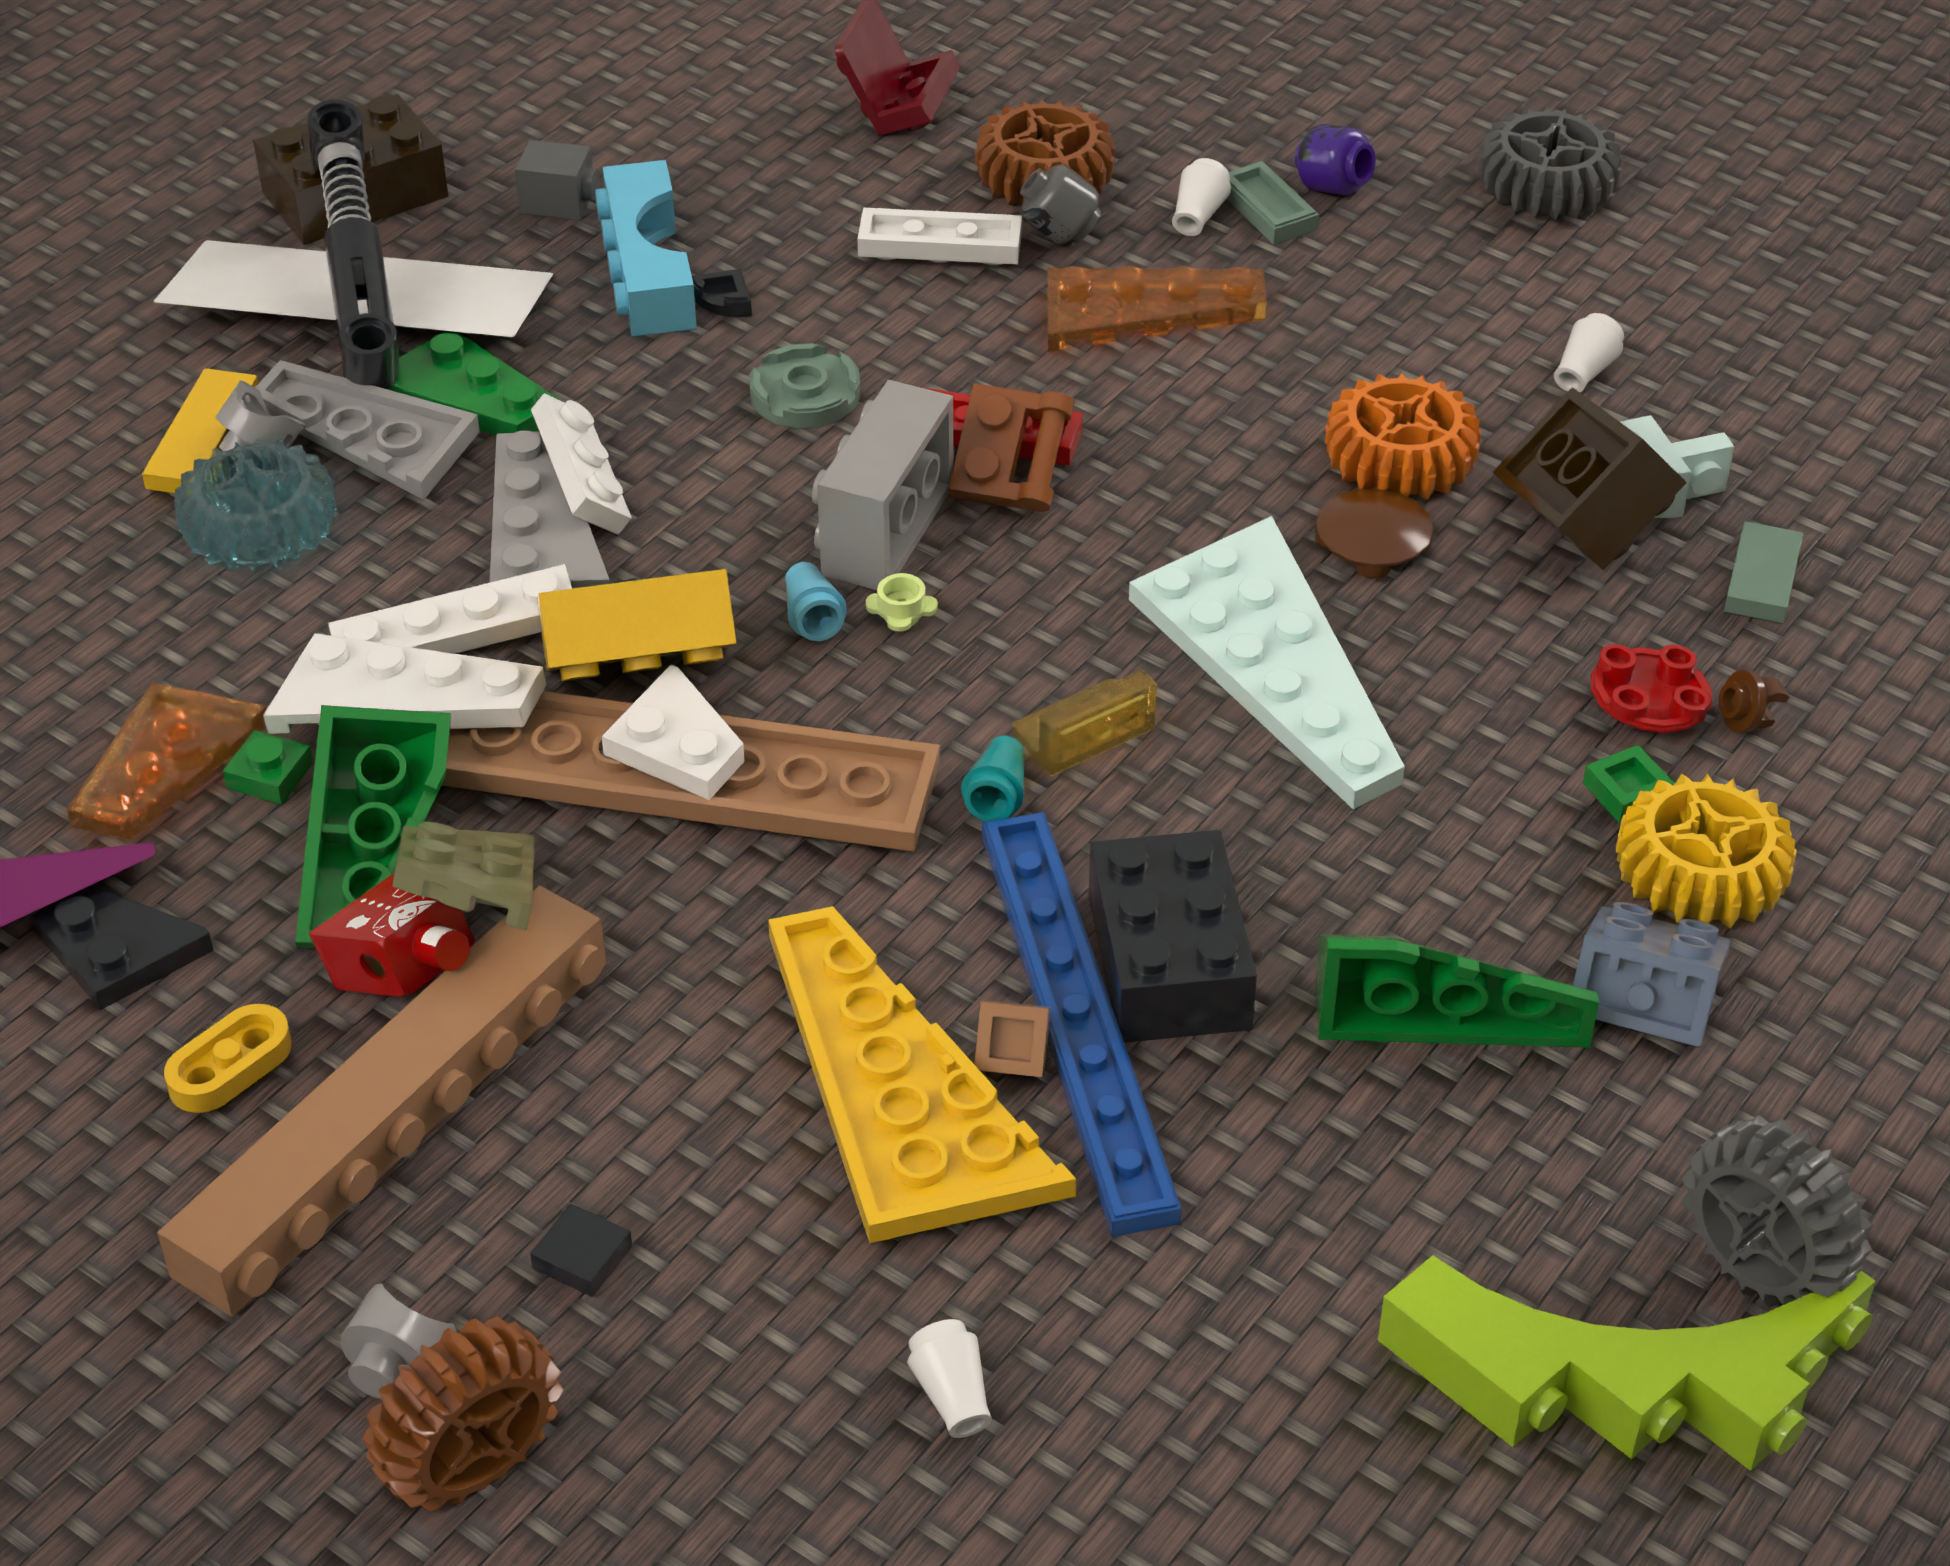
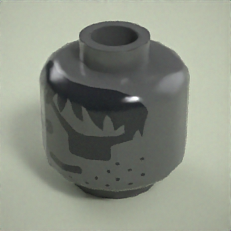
[1020,165,1101,244]

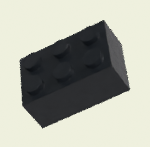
[1088,830,1257,1043]

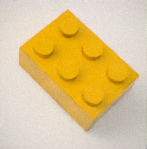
[537,569,736,681]

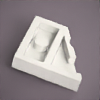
[602,665,745,800]

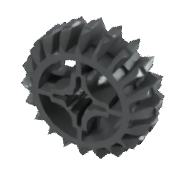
[1479,107,1622,220]
[1681,1115,1873,1308]

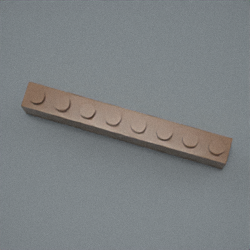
[157,885,607,1317]

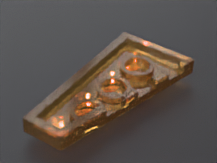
[1047,266,1266,352]

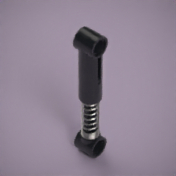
[307,100,400,389]

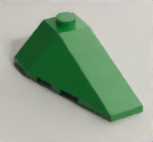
[295,705,451,948]
[1316,934,1599,1048]

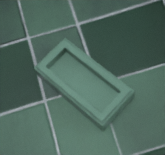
[1227,161,1319,245]
[1724,521,1804,623]

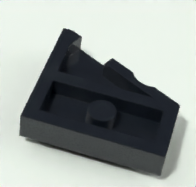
[32,886,214,1010]

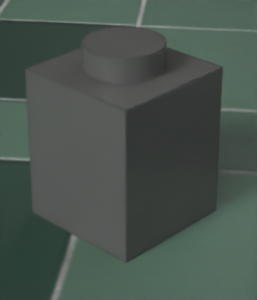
[515,140,600,220]

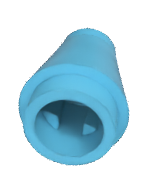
[785,562,847,641]

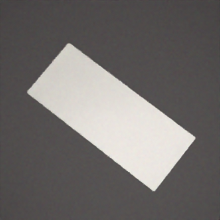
[154,240,553,337]

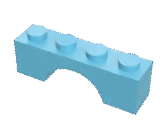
[595,160,697,337]

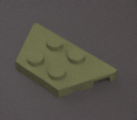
[392,822,534,930]

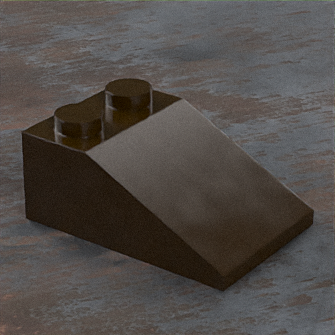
[1492,387,1687,570]

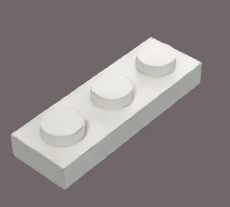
[857,208,1022,265]
[531,393,632,535]

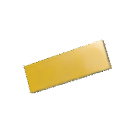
[142,368,259,497]

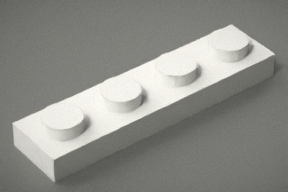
[328,564,572,654]

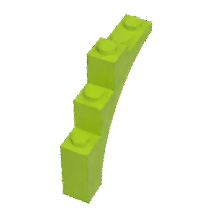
[1378,1255,1876,1471]

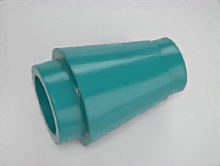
[961,736,1025,822]

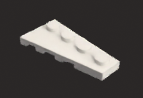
[263,633,546,734]

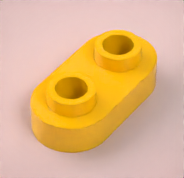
[164,1004,292,1113]

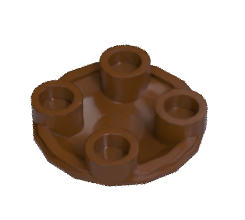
[1315,488,1434,578]

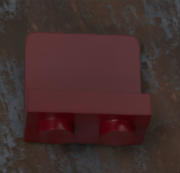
[835,0,960,136]

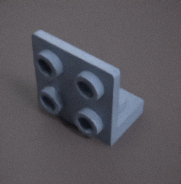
[1573,902,1731,1047]

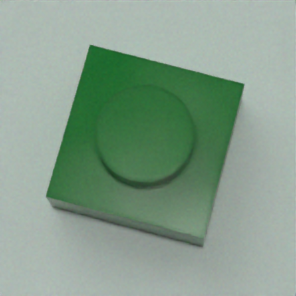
[223,730,313,805]
[1583,745,1674,823]

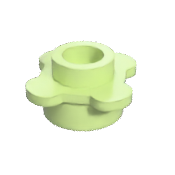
[866,573,938,631]

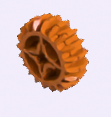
[1325,372,1481,500]

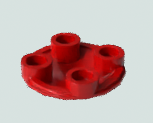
[1590,644,1713,733]

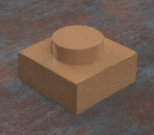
[974,1000,1051,1077]

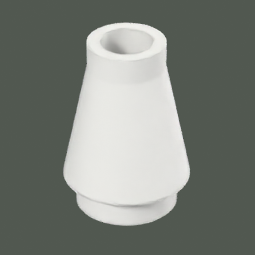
[1172,158,1231,236]
[1554,313,1624,392]
[907,1319,992,1438]

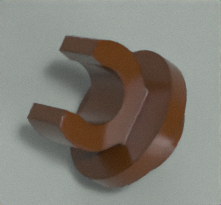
[1718,670,1790,732]

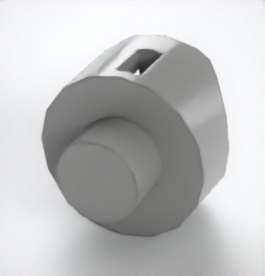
[215,380,305,468]
[340,1283,456,1399]

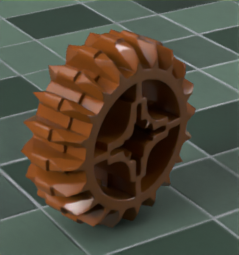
[975,99,1116,206]
[361,1316,563,1512]

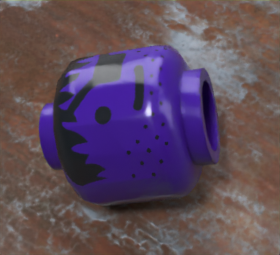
[1295,124,1376,196]

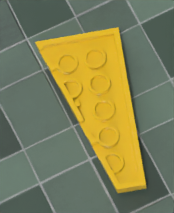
[768,906,1076,1243]

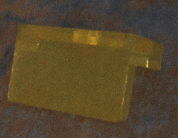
[1013,669,1157,776]

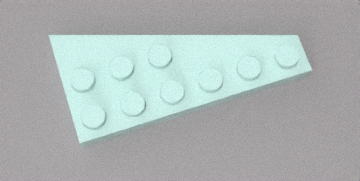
[1129,516,1405,810]

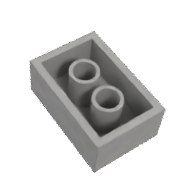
[812,380,954,590]

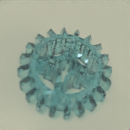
[174,438,336,572]

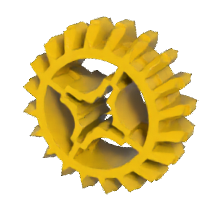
[1616,773,1796,929]

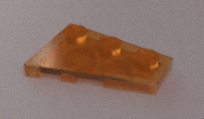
[67,682,267,840]

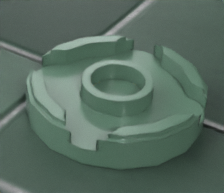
[749,343,861,429]

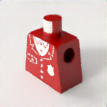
[308,872,475,997]

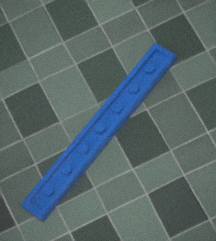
[982,812,1181,1237]

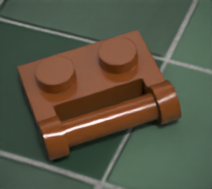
[948,383,1075,512]

